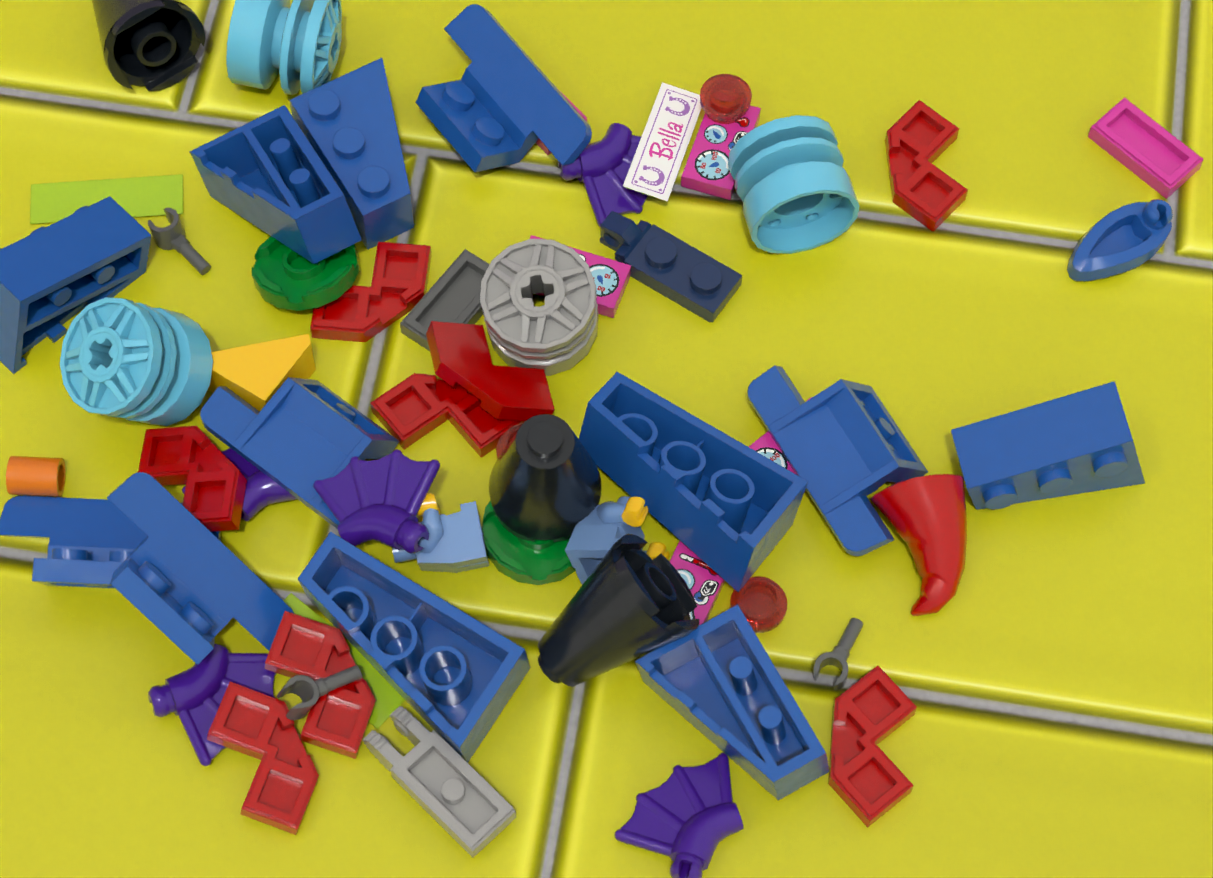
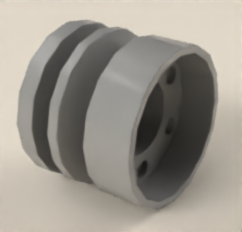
[480,239,599,376]

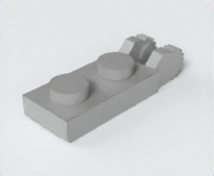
[363,706,516,858]

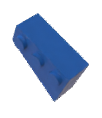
[289,58,414,250]
[190,105,362,264]
[0,196,151,374]
[951,381,1145,510]
[635,604,830,800]

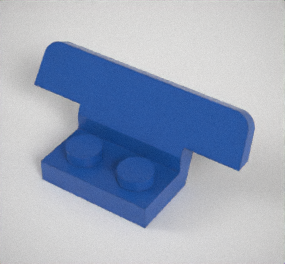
[415,4,592,172]
[748,365,928,556]
[200,377,399,529]
[107,472,294,665]
[0,496,221,589]

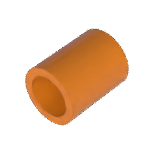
[6,456,66,497]

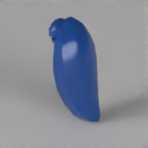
[1067,199,1173,281]

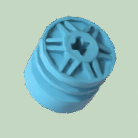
[226,0,342,95]
[728,115,860,254]
[60,297,213,426]

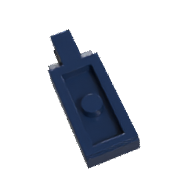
[599,211,742,323]

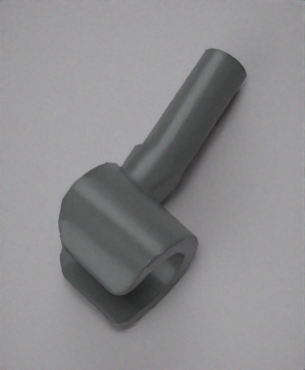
[148,207,211,275]
[813,618,864,690]
[277,665,362,720]

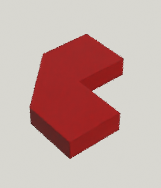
[885,100,968,232]
[310,241,432,342]
[426,321,555,421]
[370,373,525,458]
[138,426,247,532]
[265,611,376,759]
[828,666,917,828]
[207,681,319,835]

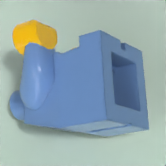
[392,493,489,573]
[565,496,670,585]

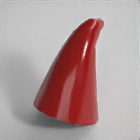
[870,474,967,616]

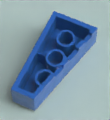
[579,372,808,592]
[298,532,530,763]

